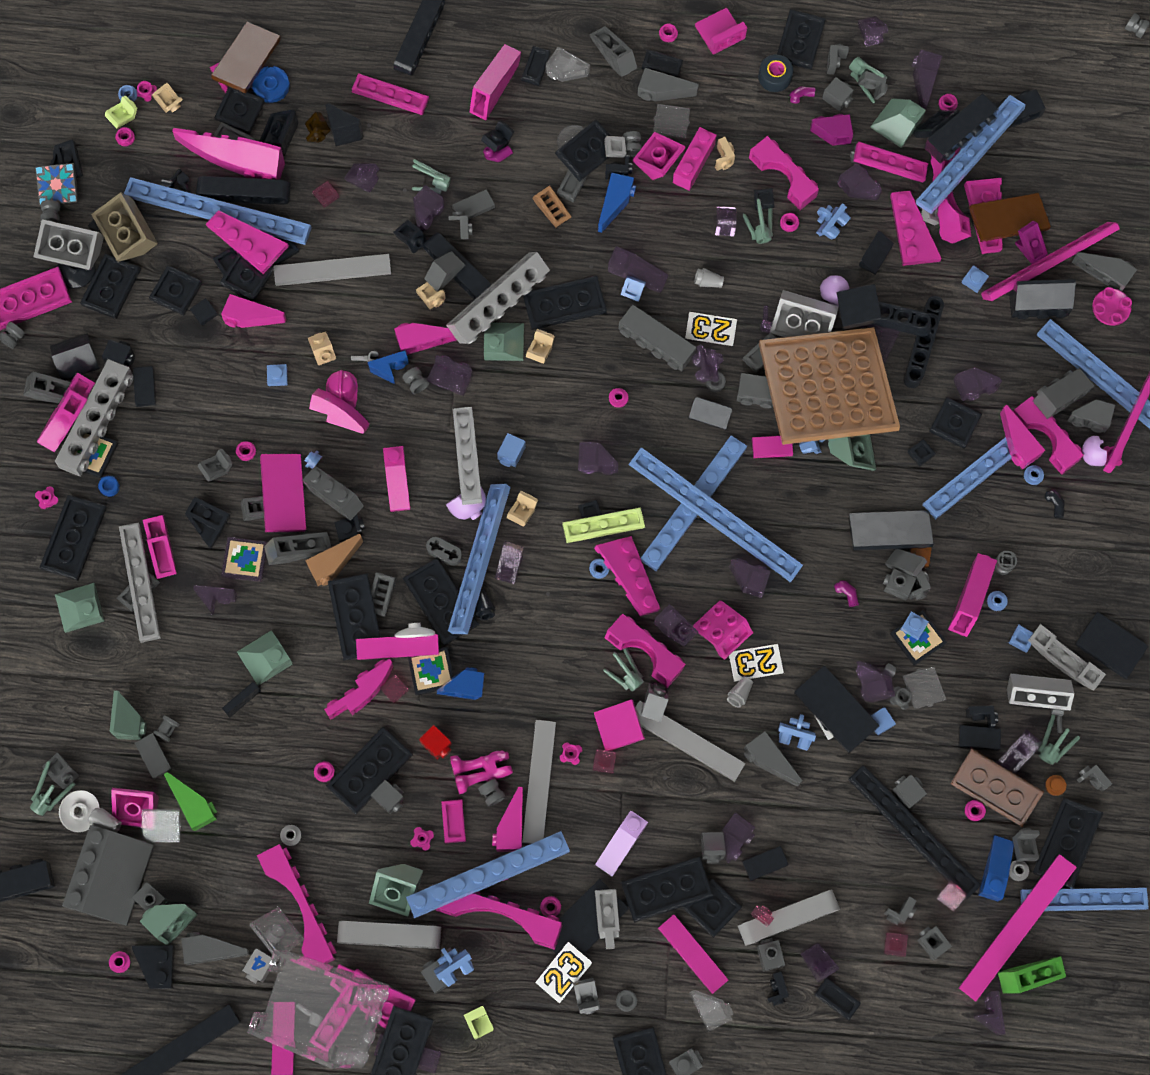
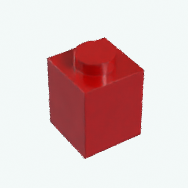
[419,725,452,760]

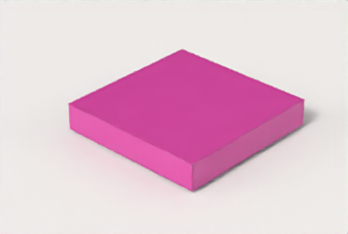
[594,700,645,752]

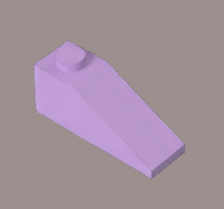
[595,811,648,876]

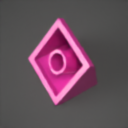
[633,132,685,180]
[111,788,159,828]

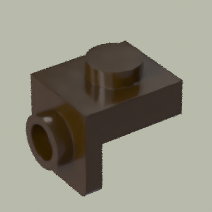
[305,112,331,143]

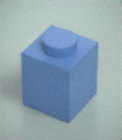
[497,433,526,468]

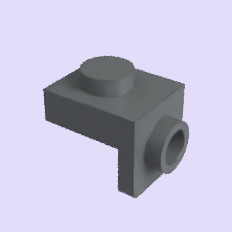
[448,212,472,239]
[197,449,232,482]
[909,570,931,601]
[1012,828,1040,861]
[884,896,917,925]
[573,978,600,1014]

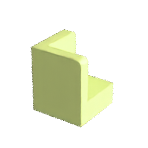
[464,1006,494,1039]

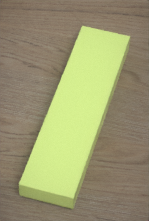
[562,507,645,543]

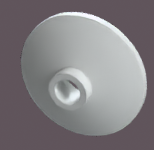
[395,623,435,638]
[59,790,100,832]

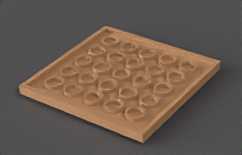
[759,327,900,445]

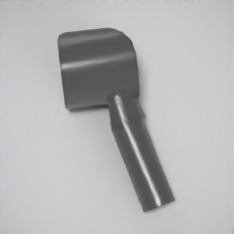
[882,663,896,693]
[1051,708,1064,733]

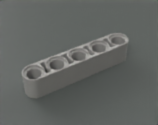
[738,890,840,946]
[337,921,441,949]

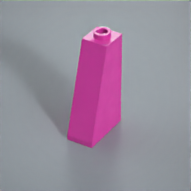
[469,44,521,120]
[948,553,997,637]

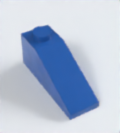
[598,173,636,233]
[978,835,1014,902]

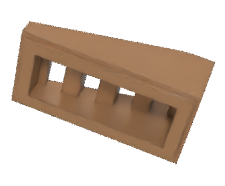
[532,185,571,228]

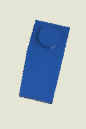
[437,668,484,700]

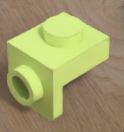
[105,95,137,129]

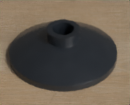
[57,263,96,288]

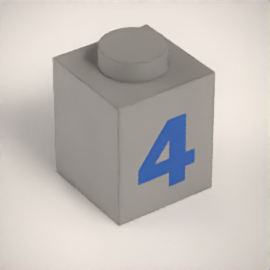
[242,949,276,984]

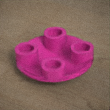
[1092,287,1132,326]

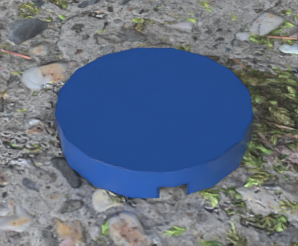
[252,66,290,103]

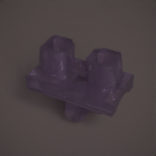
[692,345,723,383]

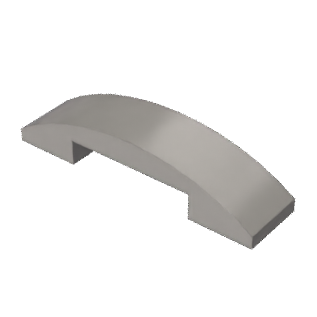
[1028,624,1106,691]

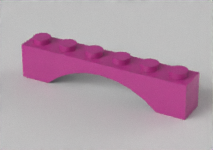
[931,148,971,243]
[257,844,337,971]
[435,891,563,950]

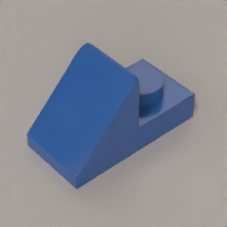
[368,351,409,384]

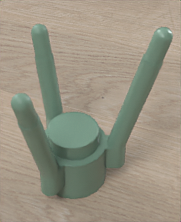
[849,57,887,103]
[412,159,451,194]
[743,199,773,244]
[603,648,644,692]
[1038,715,1080,765]
[30,761,75,816]

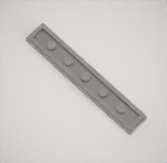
[274,254,391,286]
[453,407,482,505]
[119,522,161,643]
[636,701,746,782]
[522,720,556,844]

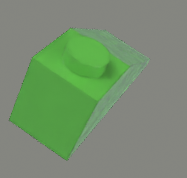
[164,772,217,831]
[998,956,1066,993]

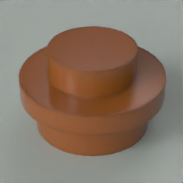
[1045,775,1066,796]

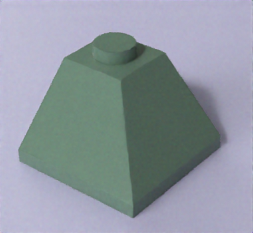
[870,99,926,148]
[484,323,524,361]
[828,434,876,471]
[55,583,104,633]
[237,630,293,686]
[109,691,147,740]
[369,864,423,917]
[140,904,197,945]

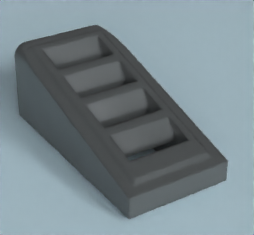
[241,496,264,521]
[371,572,397,617]

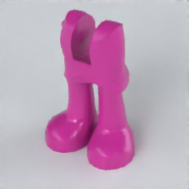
[450,750,513,794]

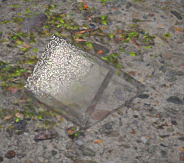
[249,907,304,960]

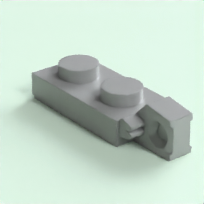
[595,889,620,949]

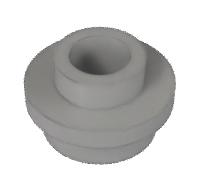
[280,825,301,846]
[1009,860,1029,881]

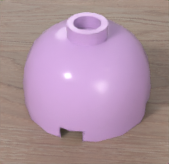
[446,487,486,520]

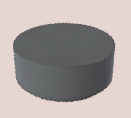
[706,371,726,392]
[616,990,637,1012]

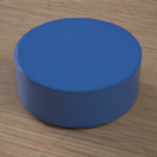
[98,476,120,497]

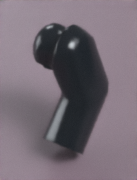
[1045,490,1065,518]

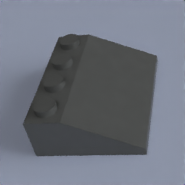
[62,825,154,926]

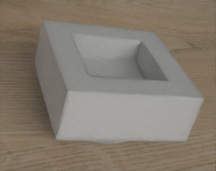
[605,136,626,158]
[921,207,940,226]

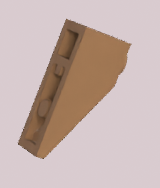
[305,534,363,586]

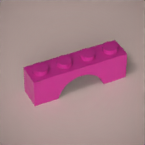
[749,136,819,210]
[1013,396,1084,475]
[604,614,686,688]

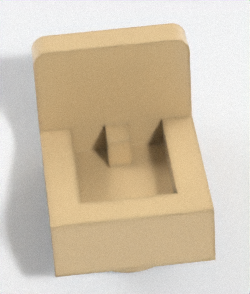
[152,83,183,113]
[715,137,735,171]
[416,282,446,309]
[526,329,555,364]
[308,331,336,365]
[507,491,538,527]

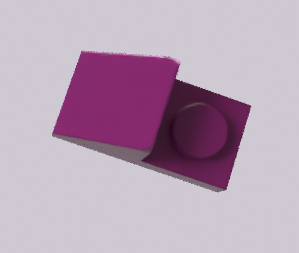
[1015,221,1048,264]

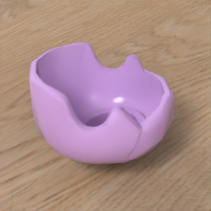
[820,276,849,306]
[1082,436,1107,466]

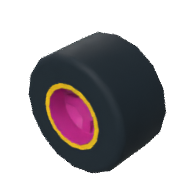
[758,54,793,92]

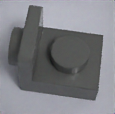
[827,44,849,75]
[858,71,888,100]
[42,752,79,789]
[1077,765,1112,792]
[669,1048,703,1075]

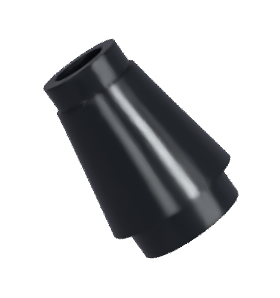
[476,589,496,620]

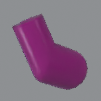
[789,86,815,104]
[484,146,513,162]
[834,580,859,607]

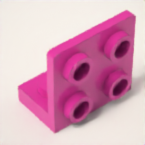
[695,8,747,55]
[692,601,753,660]

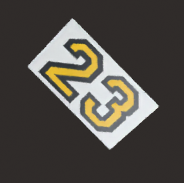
[685,312,737,346]
[729,644,784,681]
[535,942,592,1003]

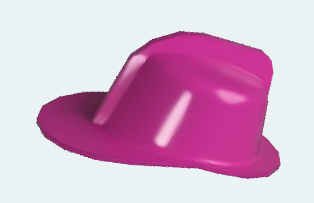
[326,370,358,408]

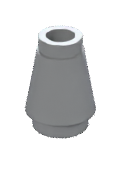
[694,268,724,288]
[727,676,753,708]
[89,808,122,833]

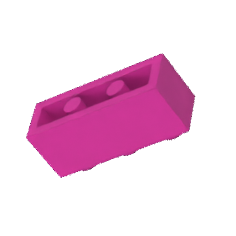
[673,127,717,191]

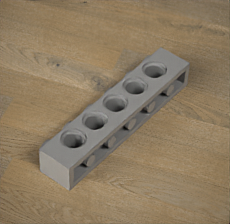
[446,252,550,344]
[55,359,133,477]

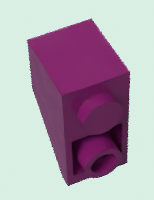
[810,114,853,146]

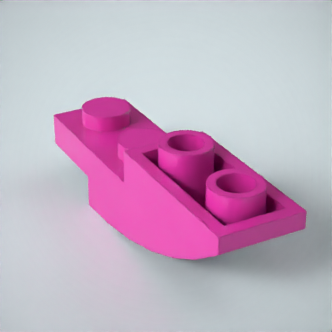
[37,373,95,452]
[324,659,393,720]

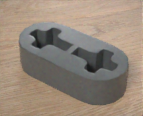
[426,537,462,566]

